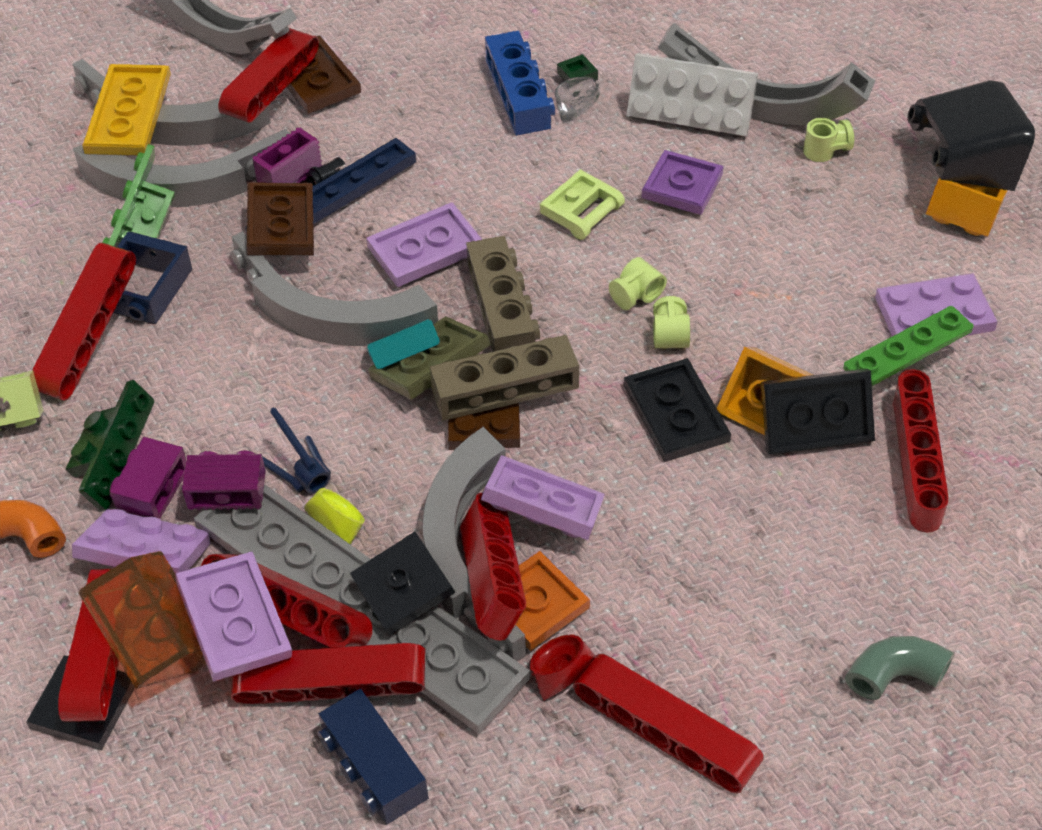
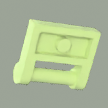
[540,169,625,240]

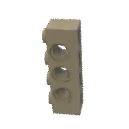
[466,236,540,352]
[430,335,580,421]

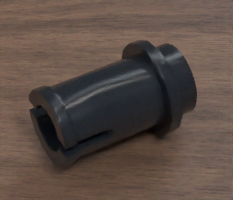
[306,157,345,186]

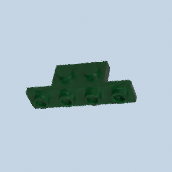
[65,380,154,511]

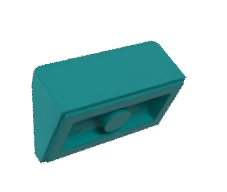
[366,319,440,369]

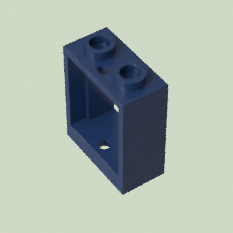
[113,231,192,324]

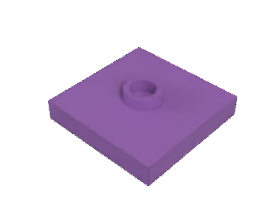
[641,150,724,215]

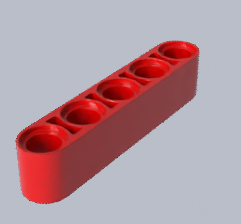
[218,28,319,123]
[32,243,136,401]
[893,369,949,533]
[460,493,526,641]
[201,554,373,648]
[58,568,134,722]
[231,643,426,704]
[573,654,764,793]

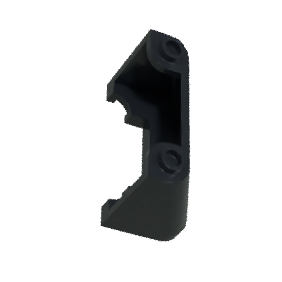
[907,80,1035,191]

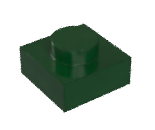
[557,54,598,90]

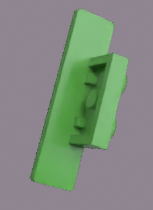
[102,144,175,247]
[843,306,974,386]

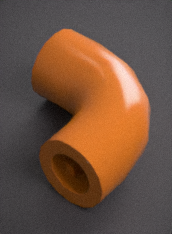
[0,500,66,558]

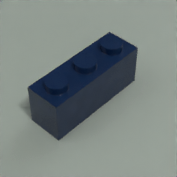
[317,688,429,825]

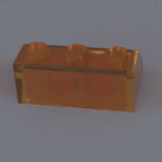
[78,551,206,689]

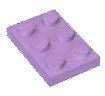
[366,202,482,287]
[875,273,997,336]
[481,455,605,540]
[72,509,210,581]
[176,552,292,682]

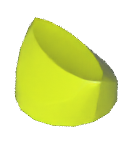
[304,488,365,545]

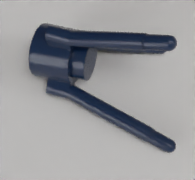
[262,407,331,494]

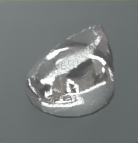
[554,77,601,124]

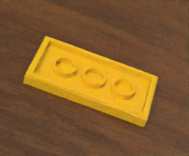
[82,64,171,156]

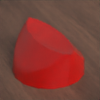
[530,634,596,701]

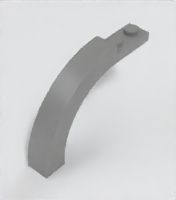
[154,0,297,54]
[658,23,875,125]
[72,59,271,146]
[73,129,290,207]
[231,231,438,346]
[423,427,526,662]

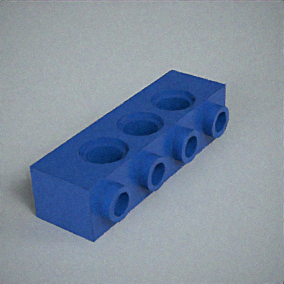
[485,30,555,136]

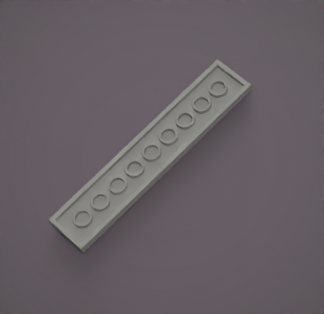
[194,484,530,734]

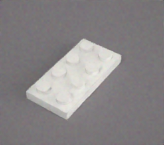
[626,53,758,136]

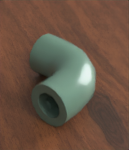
[845,636,955,700]

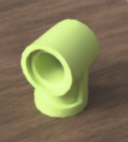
[803,118,854,162]
[609,257,667,310]
[653,296,690,349]

